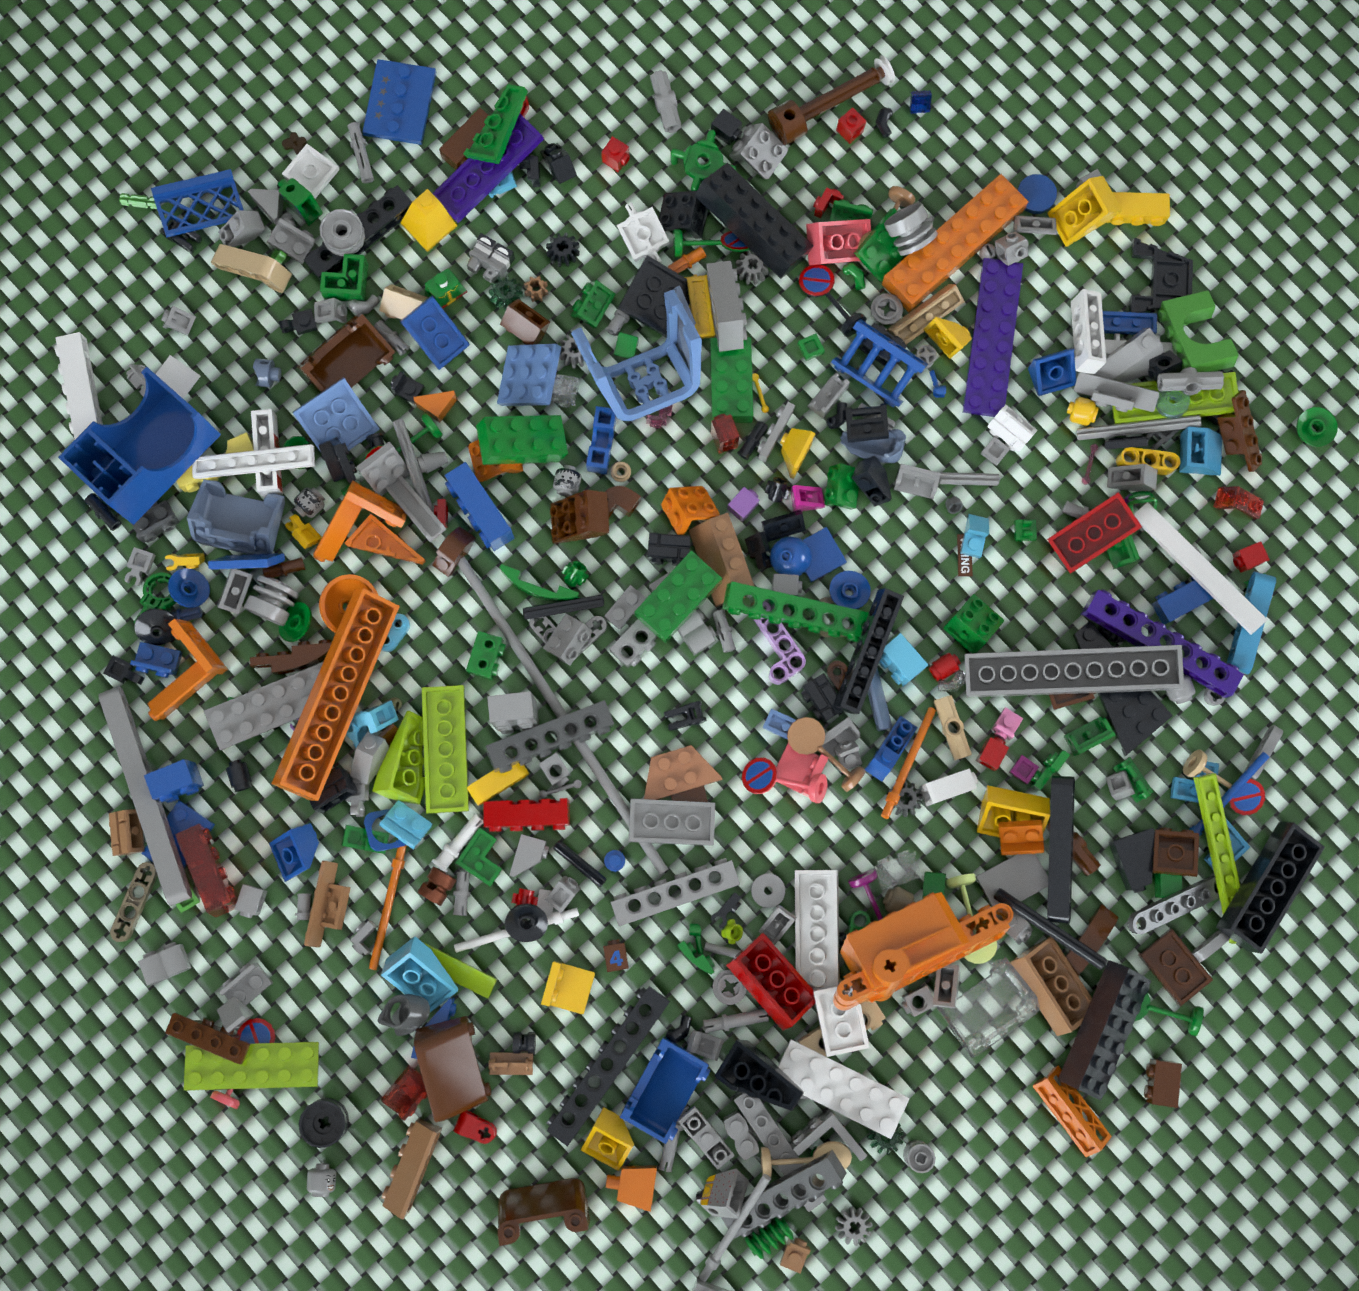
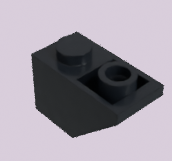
[540,143,577,184]
[851,456,892,507]

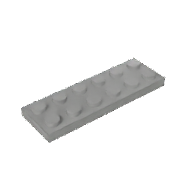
[203,662,323,751]

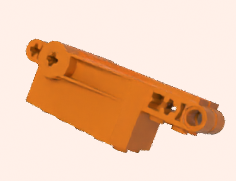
[833,892,1013,1011]

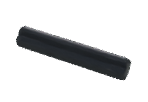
[553,840,607,887]

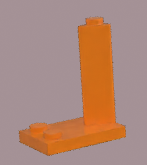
[313,480,407,562]
[147,619,228,721]

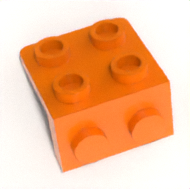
[468,440,523,482]
[661,486,720,535]

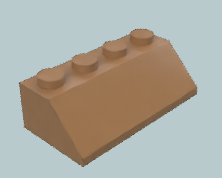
[689,513,754,607]
[1010,937,1092,1036]
[381,1118,442,1220]

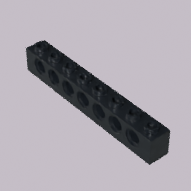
[546,986,670,1147]

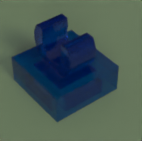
[910,90,932,114]

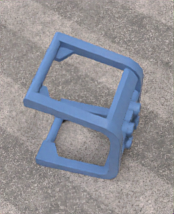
[571,290,702,421]

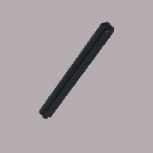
[994,888,1108,970]

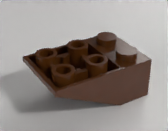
[550,490,609,544]

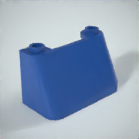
[620,1036,710,1144]

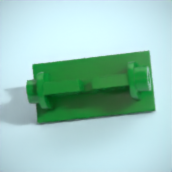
[1113,757,1154,803]

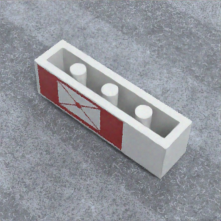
[251,409,283,497]

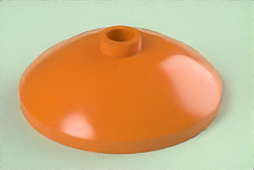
[319,574,378,633]

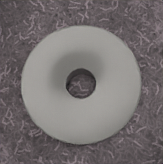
[751,874,785,908]

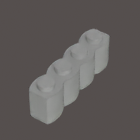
[649,572,716,656]

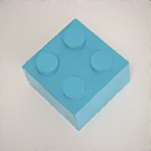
[879,633,928,687]

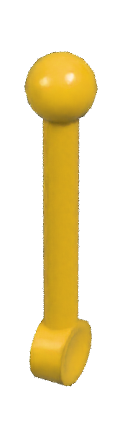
[752,373,769,413]

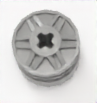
[884,202,938,256]
[243,576,299,626]

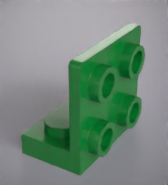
[943,594,1004,654]

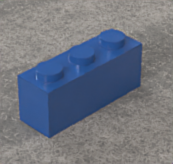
[1151,577,1214,625]

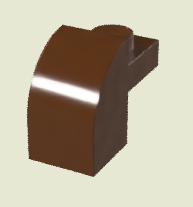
[605,486,641,518]
[432,526,476,577]

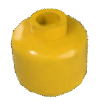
[1067,397,1099,426]

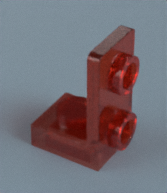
[1214,486,1264,519]

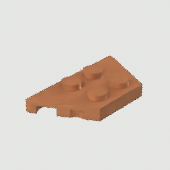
[644,745,722,800]

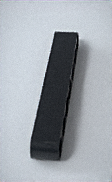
[1047,776,1075,924]

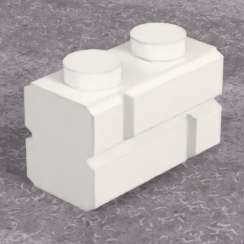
[987,405,1037,452]

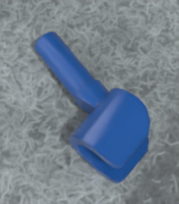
[929,370,946,398]

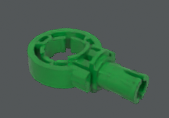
[133,572,177,624]

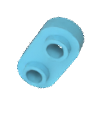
[382,614,410,652]

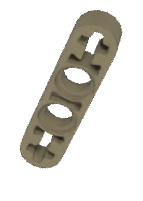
[110,862,158,942]

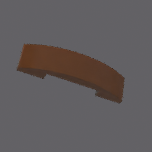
[1065,904,1119,976]

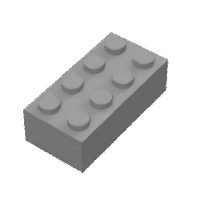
[707,261,747,352]
[487,691,539,734]

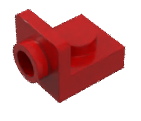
[434,499,448,528]

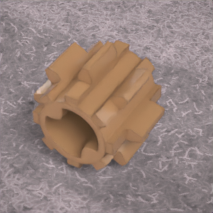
[524,276,548,302]

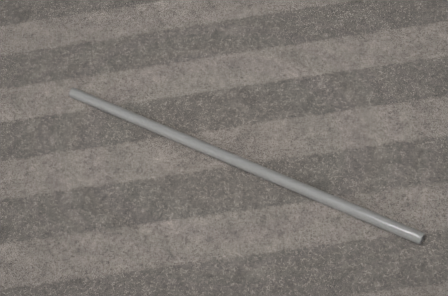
[458,557,668,875]

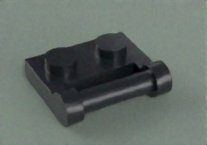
[845,403,889,443]

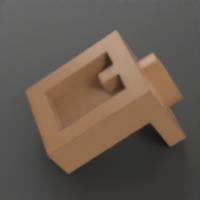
[779,1237,811,1274]

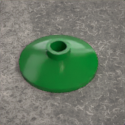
[1296,407,1338,447]
[279,602,312,642]

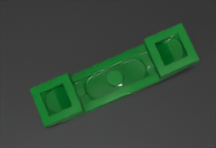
[500,564,580,602]

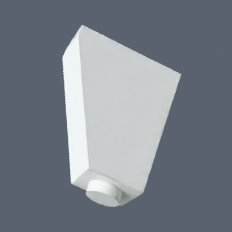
[919,769,978,806]

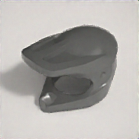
[377,994,430,1036]

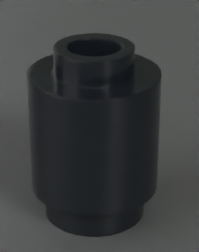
[225,759,252,792]

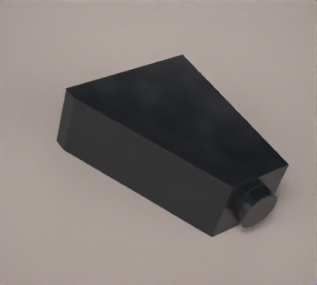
[1108,828,1155,893]

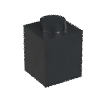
[711,109,743,146]

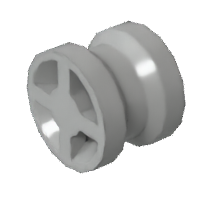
[916,345,937,369]

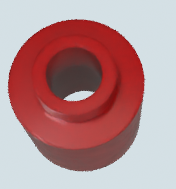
[928,652,961,681]

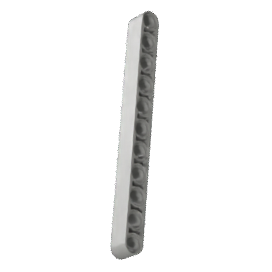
[99,686,192,906]

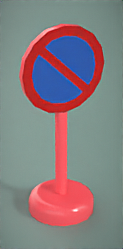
[742,758,827,803]
[210,1018,275,1110]

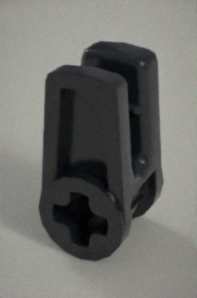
[159,219,202,254]
[664,701,707,731]

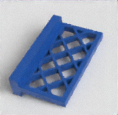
[151,169,244,238]

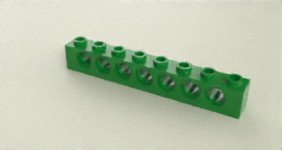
[722,581,869,642]

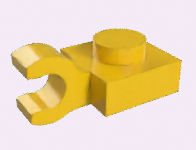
[285,514,322,549]
[165,553,205,571]

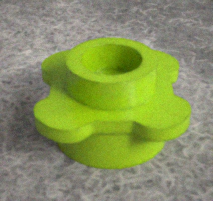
[721,919,743,944]

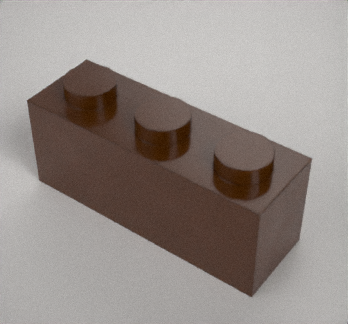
[439,108,489,170]

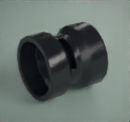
[513,1032,536,1054]

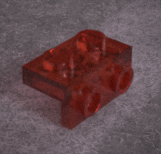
[381,1065,428,1121]

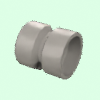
[903,1140,936,1173]

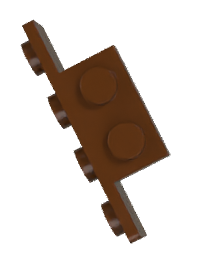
[1217,390,1262,472]
[165,1013,250,1064]

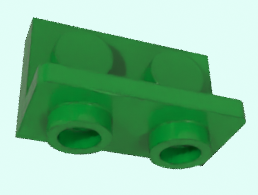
[571,280,616,328]

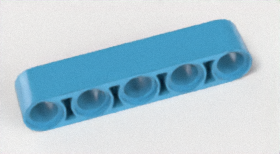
[1227,571,1276,675]

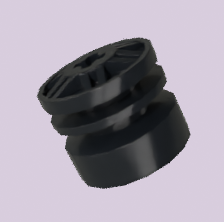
[299,1098,349,1148]

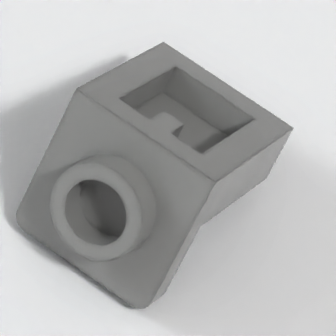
[314,298,347,324]
[161,306,196,336]
[834,739,862,770]
[545,876,581,913]

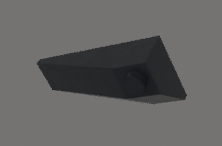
[715,1040,804,1111]

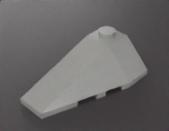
[1092,328,1164,383]

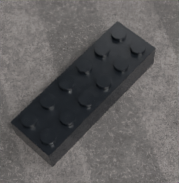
[695,162,814,279]
[1216,822,1325,954]
[1058,960,1151,1100]

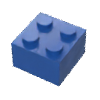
[144,759,204,804]

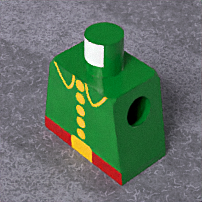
[425,268,468,309]

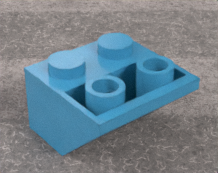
[1179,427,1222,476]

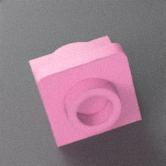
[992,707,1023,740]

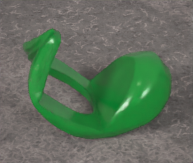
[1124,491,1158,514]

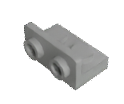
[267,218,316,264]
[219,963,273,1006]

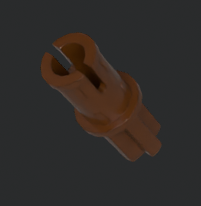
[262,557,306,578]

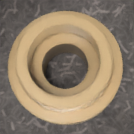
[611,462,631,482]

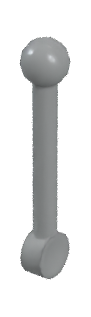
[539,779,582,798]

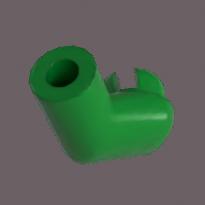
[843,262,866,290]

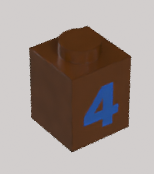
[603,939,629,972]

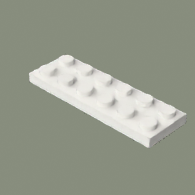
[795,870,840,990]
[778,1039,910,1139]

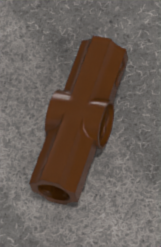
[1046,822,1101,876]

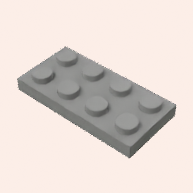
[629,799,715,846]

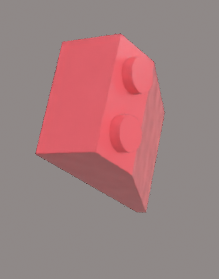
[806,219,871,265]

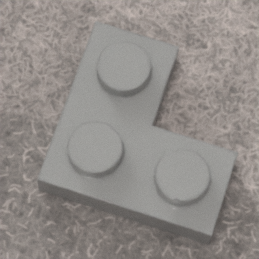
[604,585,646,630]

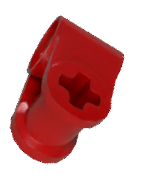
[453,1111,497,1144]

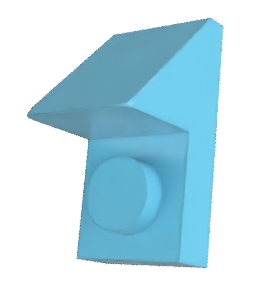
[960,514,989,558]

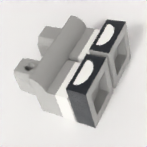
[467,233,515,283]

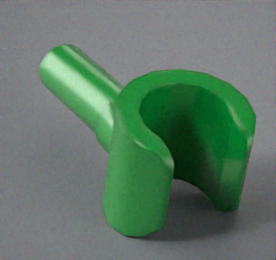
[689,924,703,954]

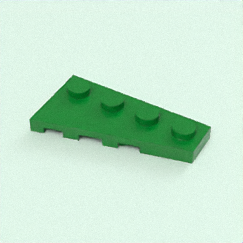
[463,84,528,164]

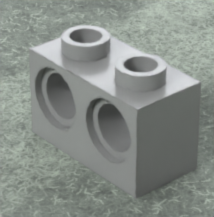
[610,619,656,668]

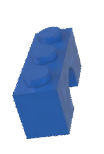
[586,406,617,475]

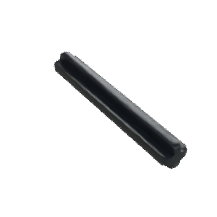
[523,595,604,620]

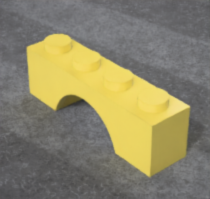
[177,432,254,493]

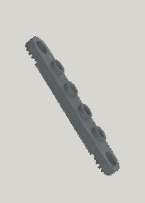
[1127,876,1219,934]

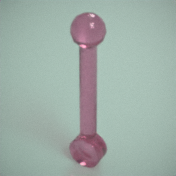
[1081,444,1098,485]

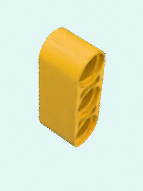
[1116,447,1180,475]
[467,757,530,806]

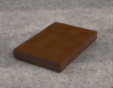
[1138,929,1213,1006]

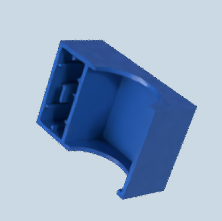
[58,367,221,525]

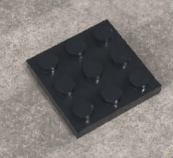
[617,255,690,338]

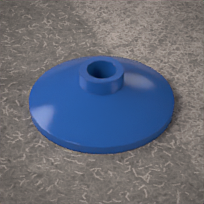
[168,568,210,608]
[829,571,871,609]

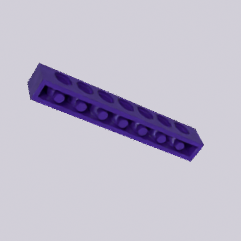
[1081,589,1244,698]

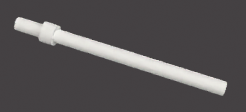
[454,908,579,953]

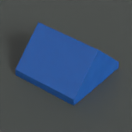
[1028,348,1076,396]

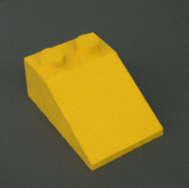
[1047,176,1122,247]

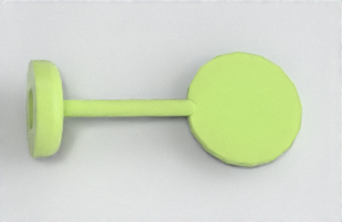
[946,873,997,964]

